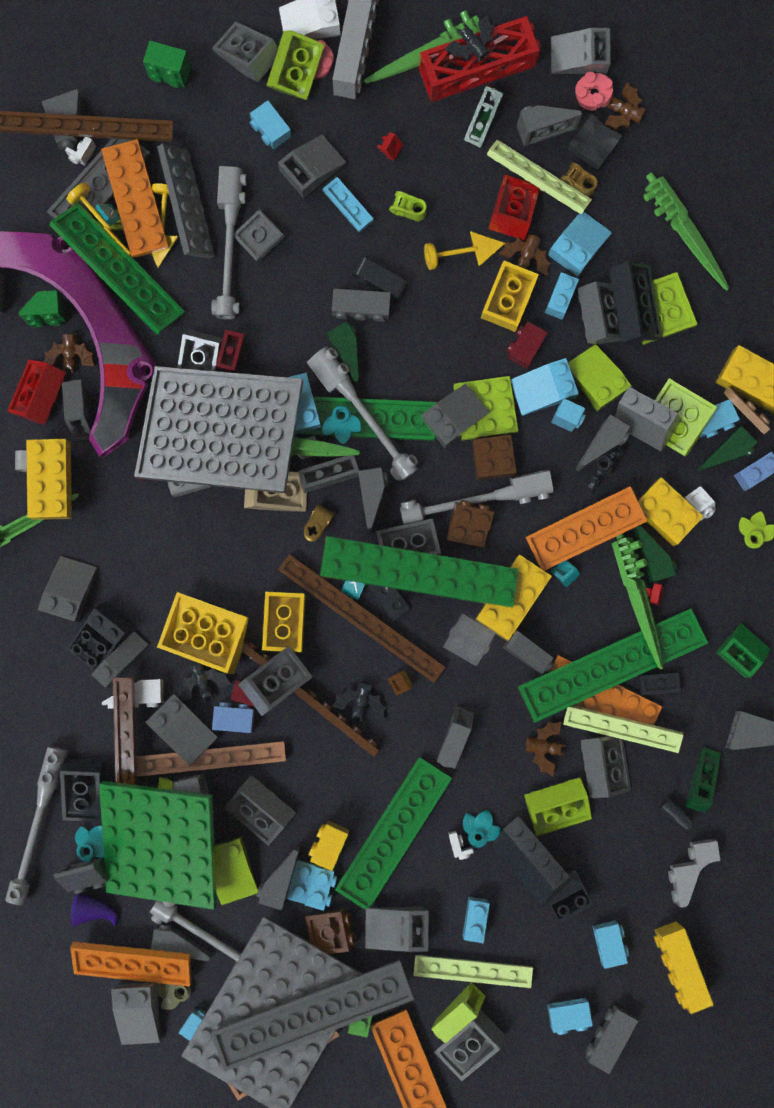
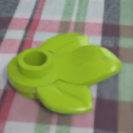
[739,511,774,549]

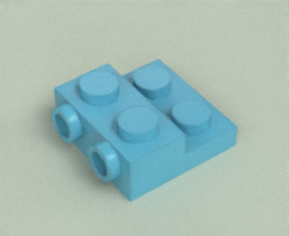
[287,860,337,911]

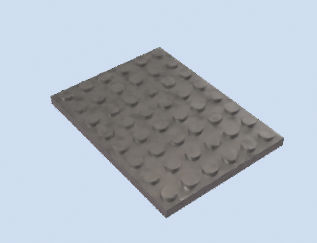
[134,366,304,493]
[182,916,363,1108]

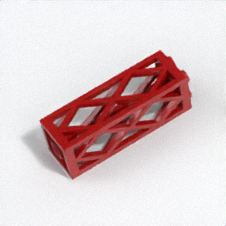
[419,16,541,102]

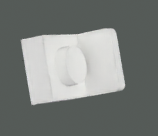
[65,137,96,165]
[685,486,716,521]
[448,830,474,860]

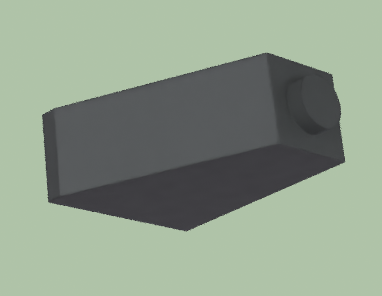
[42,89,82,150]
[62,379,92,441]
[503,631,553,674]
[437,706,474,769]
[725,711,774,750]

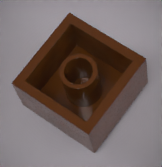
[471,435,516,481]

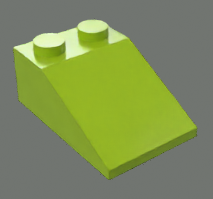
[568,344,631,411]
[214,836,258,905]

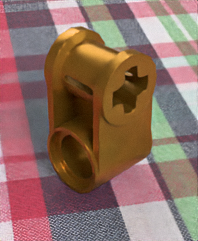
[560,163,597,197]
[304,504,335,542]

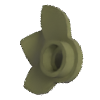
[157,983,191,1010]

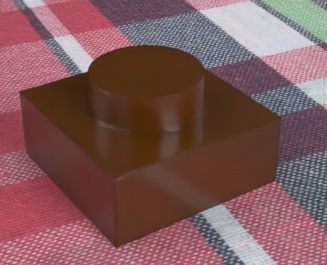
[388,670,414,696]

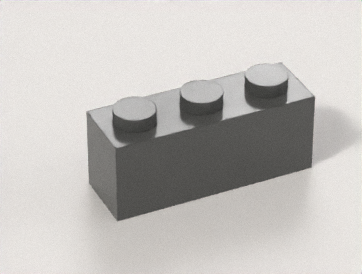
[332,289,390,322]
[298,455,359,493]
[585,1005,638,1074]

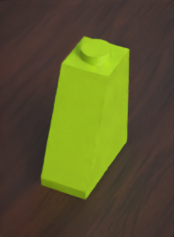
[431,982,485,1044]

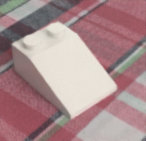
[279,0,340,40]

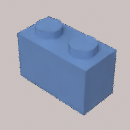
[734,452,774,491]
[212,703,255,733]

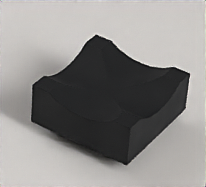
[568,114,622,170]

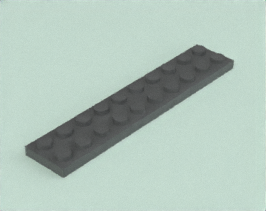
[211,960,414,1072]

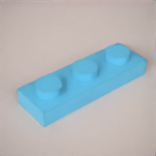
[323,177,374,233]

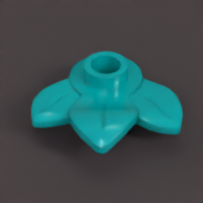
[323,406,361,444]
[463,810,501,848]
[75,825,104,861]

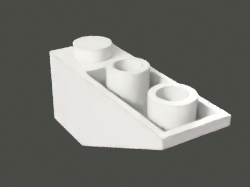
[102,679,164,709]

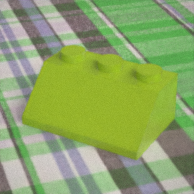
[266,30,325,100]
[524,778,592,836]

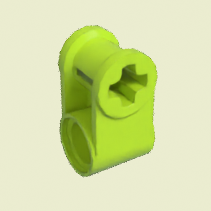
[389,191,427,221]

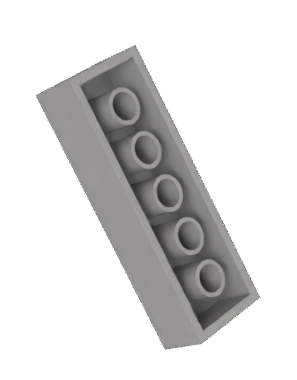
[333,0,379,99]

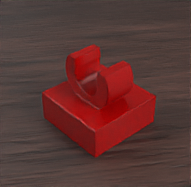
[377,132,403,160]
[646,583,664,606]

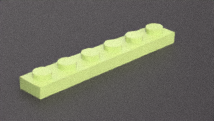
[487,140,592,215]
[563,705,683,753]
[413,954,533,988]

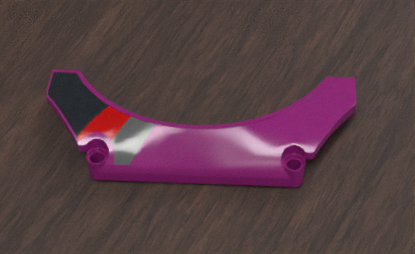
[0,231,159,457]

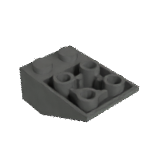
[551,28,610,74]
[278,135,346,198]
[365,906,429,952]

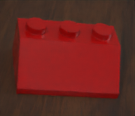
[7,360,66,425]

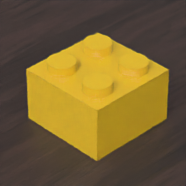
[309,821,349,871]

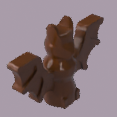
[605,83,645,131]
[499,235,550,276]
[43,334,96,373]
[525,721,566,776]

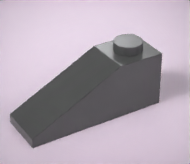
[91,632,149,688]
[151,924,212,961]

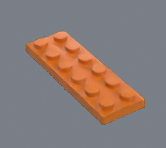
[101,139,169,258]
[526,486,647,571]
[549,655,662,725]
[70,942,192,986]
[370,1009,447,1108]

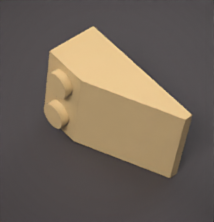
[244,472,307,512]

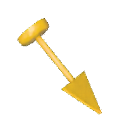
[66,182,130,255]
[152,184,178,268]
[424,231,505,270]

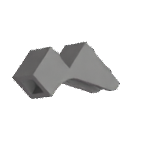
[668,839,720,907]

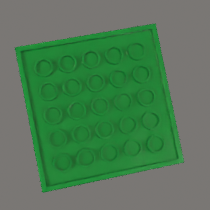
[99,781,217,909]

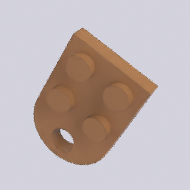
[724,387,770,434]

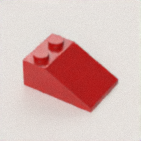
[488,174,539,240]

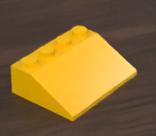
[157,592,248,674]

